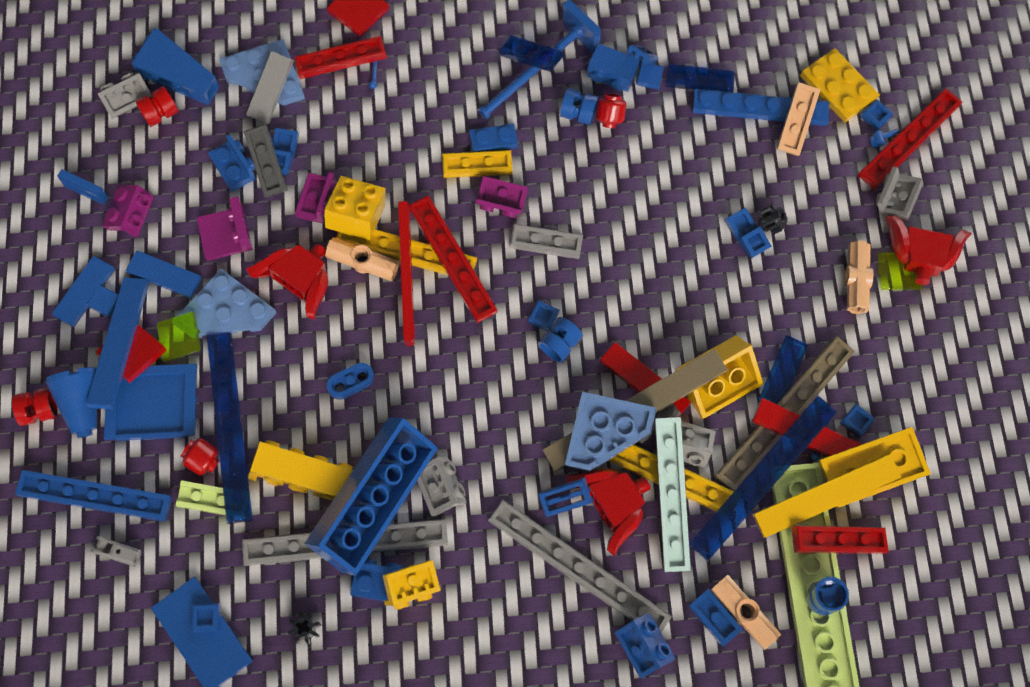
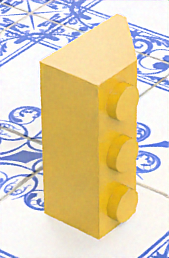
[675,335,763,419]

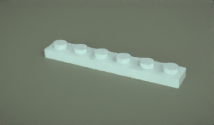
[655,417,691,572]

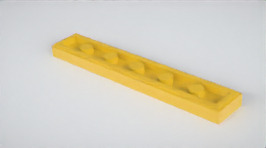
[336,229,477,275]
[608,444,741,518]
[753,454,901,538]

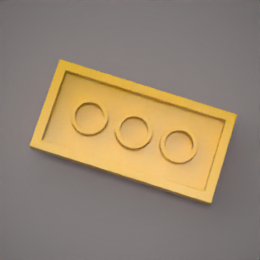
[818,427,931,508]

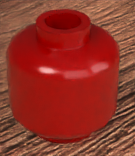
[596,93,627,128]
[180,438,220,476]

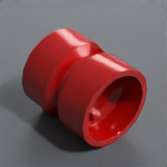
[135,86,179,128]
[12,388,58,426]

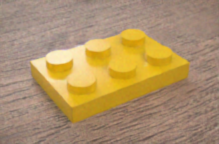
[800,48,880,123]

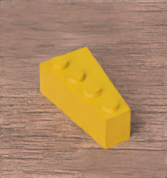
[247,440,353,501]

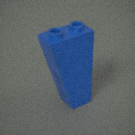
[132,28,219,106]

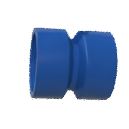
[560,88,599,125]
[538,317,583,363]
[806,577,849,615]

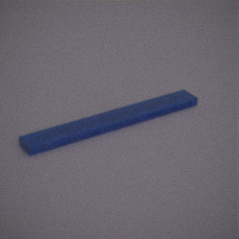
[206,333,253,524]
[689,396,838,562]

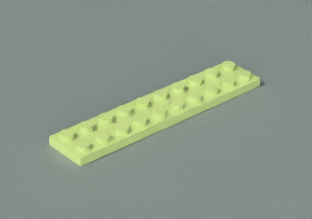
[769,463,860,687]

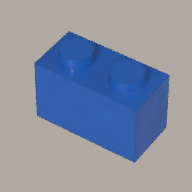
[587,44,640,92]

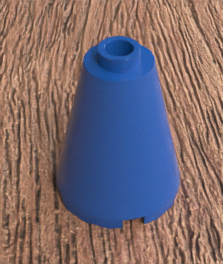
[46,367,97,438]

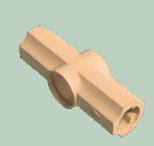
[325,237,399,282]
[844,240,874,314]
[711,575,781,650]

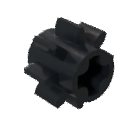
[758,204,788,235]
[288,612,321,645]

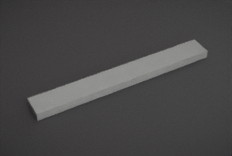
[488,500,672,633]
[242,519,448,566]

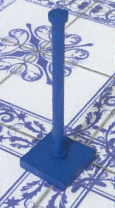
[478,0,601,120]

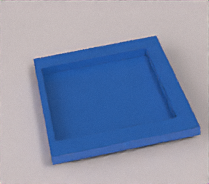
[104,364,197,441]

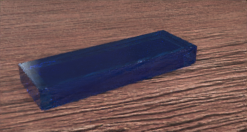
[499,35,564,72]
[666,64,735,92]
[758,335,808,407]

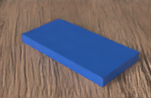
[151,576,254,687]

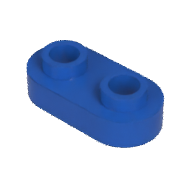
[327,363,374,400]

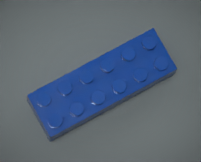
[304,418,438,576]

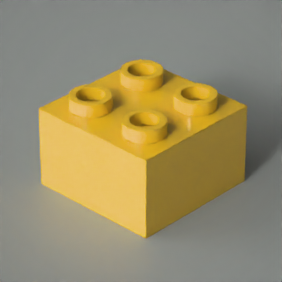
[325,176,386,240]

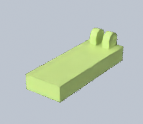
[175,481,250,519]

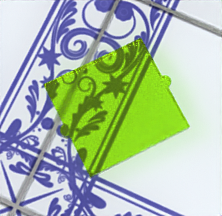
[877,253,923,290]
[157,312,201,362]

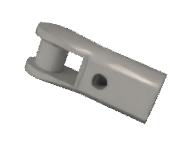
[91,536,141,567]

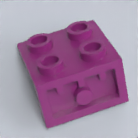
[197,196,253,261]

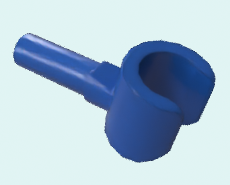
[870,129,899,148]

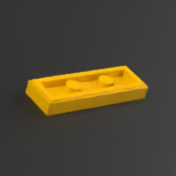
[442,150,512,178]

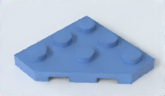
[219,39,305,106]
[172,269,276,339]
[565,392,656,471]

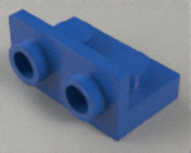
[208,134,256,192]
[350,559,403,601]
[614,613,675,679]

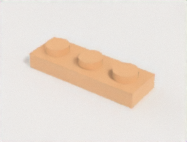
[776,83,821,156]

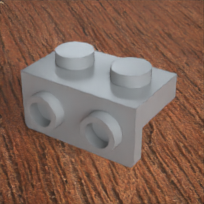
[876,167,923,221]

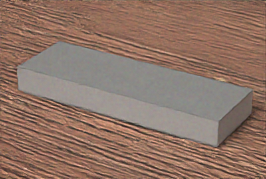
[246,51,294,124]
[510,224,583,259]

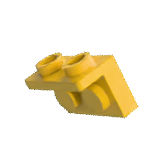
[382,560,441,609]

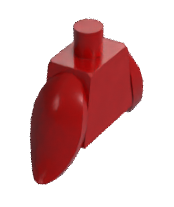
[885,216,972,285]
[246,243,329,320]
[565,469,651,556]

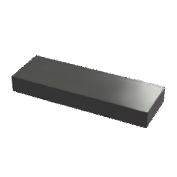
[243,124,288,198]

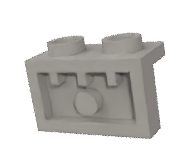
[98,72,152,119]
[681,421,716,468]
[417,457,467,516]

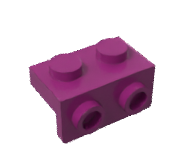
[295,172,338,224]
[475,176,529,218]
[102,185,153,237]

